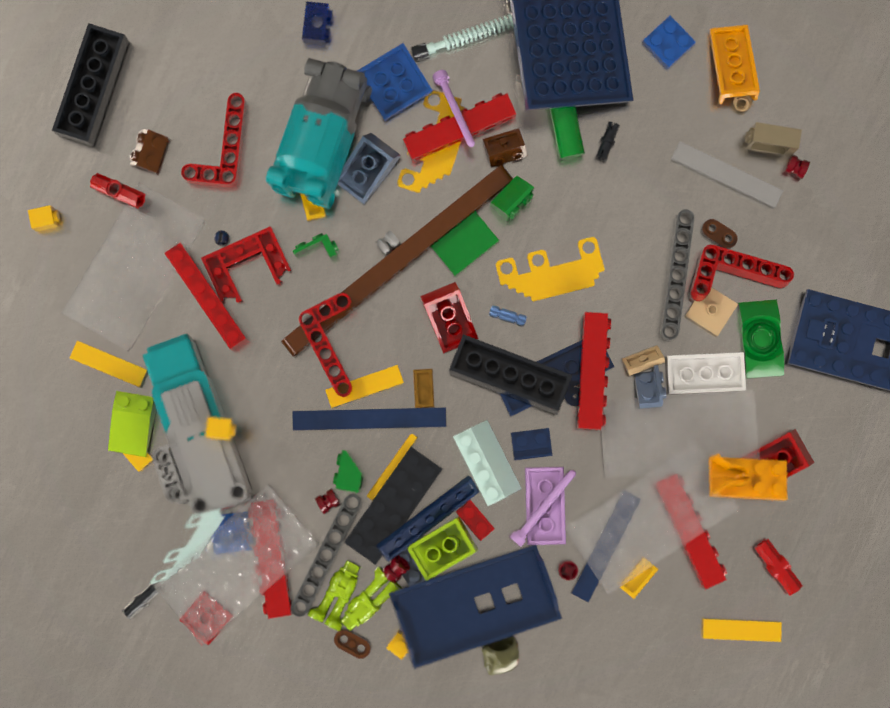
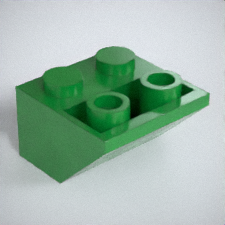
[490,176,534,221]
[333,450,364,493]

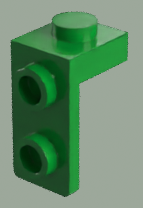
[293,233,339,260]

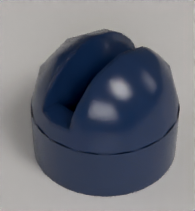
[214,230,230,246]

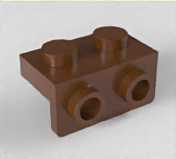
[130,129,169,173]

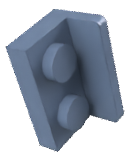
[634,365,666,408]

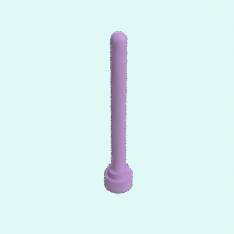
[433,70,475,147]
[510,470,576,547]

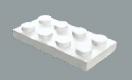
[666,352,746,395]

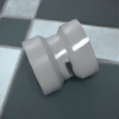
[375,230,401,256]

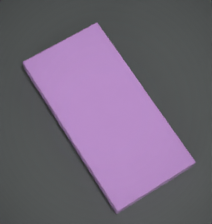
[525,467,566,545]

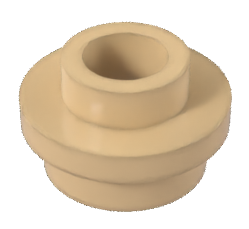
[733,95,753,112]

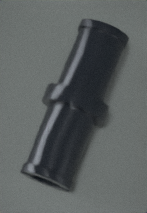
[595,121,620,161]
[122,584,159,619]

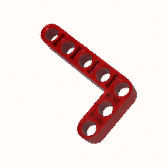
[181,93,247,188]
[690,244,794,302]
[299,293,352,397]

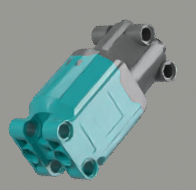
[266,58,372,209]

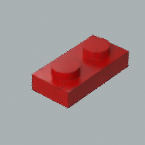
[455,500,495,541]

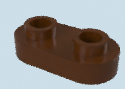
[701,219,738,249]
[334,629,371,659]

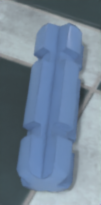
[489,305,527,326]

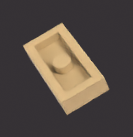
[622,345,665,376]

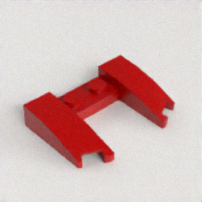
[201,226,291,302]

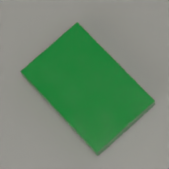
[431,211,499,276]

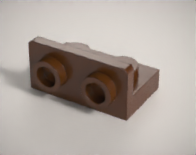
[483,128,527,167]

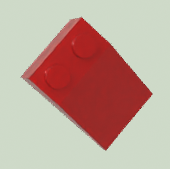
[420,282,479,353]
[741,429,815,478]

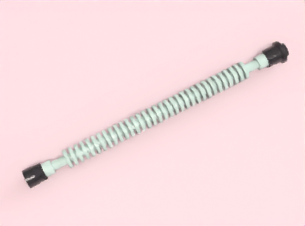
[411,14,514,62]

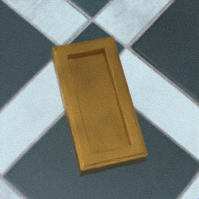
[413,369,434,408]

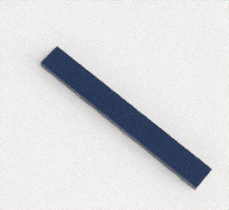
[292,407,446,430]

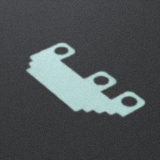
[150,509,225,584]

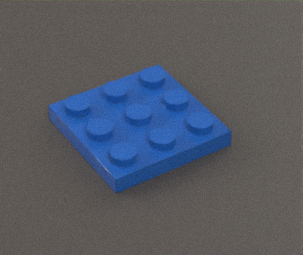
[357,43,433,121]

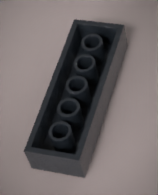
[52,23,129,146]
[449,334,572,415]
[344,447,443,565]

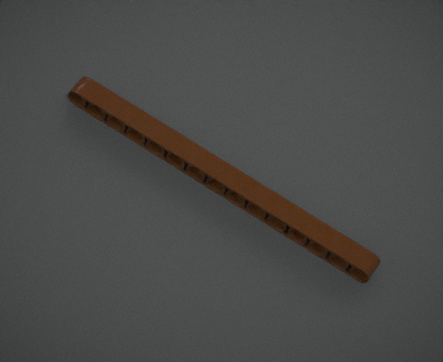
[281,165,514,357]

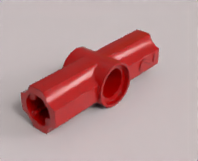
[90,173,146,209]
[754,538,803,596]

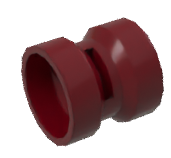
[784,154,810,179]
[315,488,341,514]
[383,555,410,583]
[558,560,578,581]

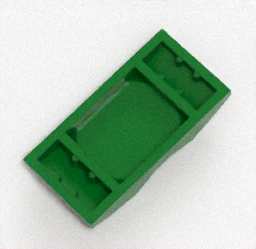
[738,299,784,379]

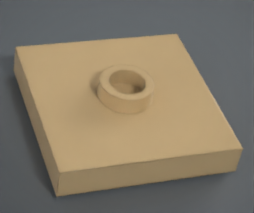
[685,287,738,337]

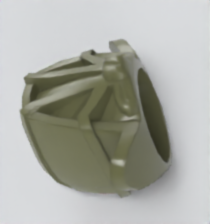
[481,636,519,675]

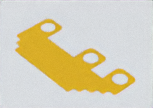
[397,90,465,193]
[496,237,605,301]

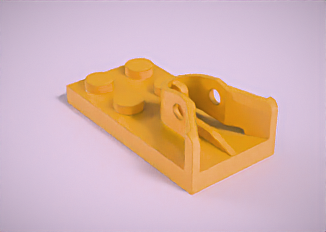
[709,25,760,104]
[709,454,787,501]

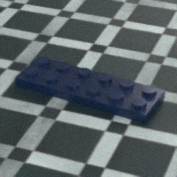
[499,340,614,417]

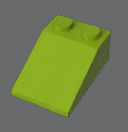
[108,391,156,457]
[407,517,478,581]

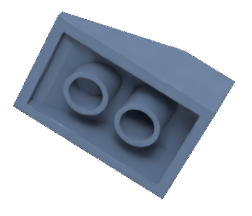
[338,133,401,204]

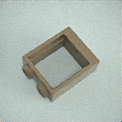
[744,122,802,156]

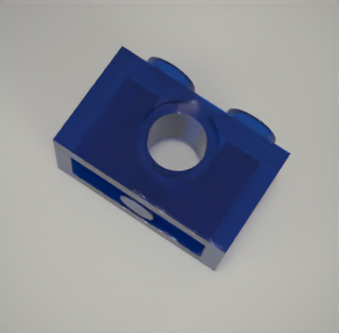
[302,1,333,46]

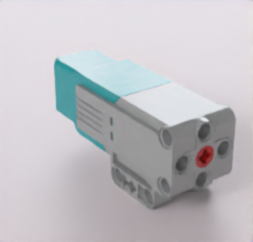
[142,334,253,518]

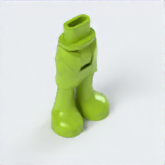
[307,560,360,631]
[340,566,403,631]

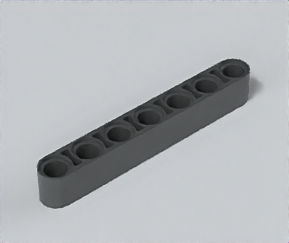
[660,209,694,341]
[291,494,362,617]

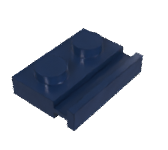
[511,428,553,460]

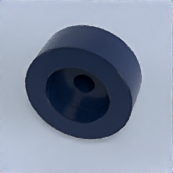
[565,387,579,406]

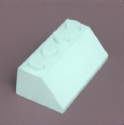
[453,420,522,506]

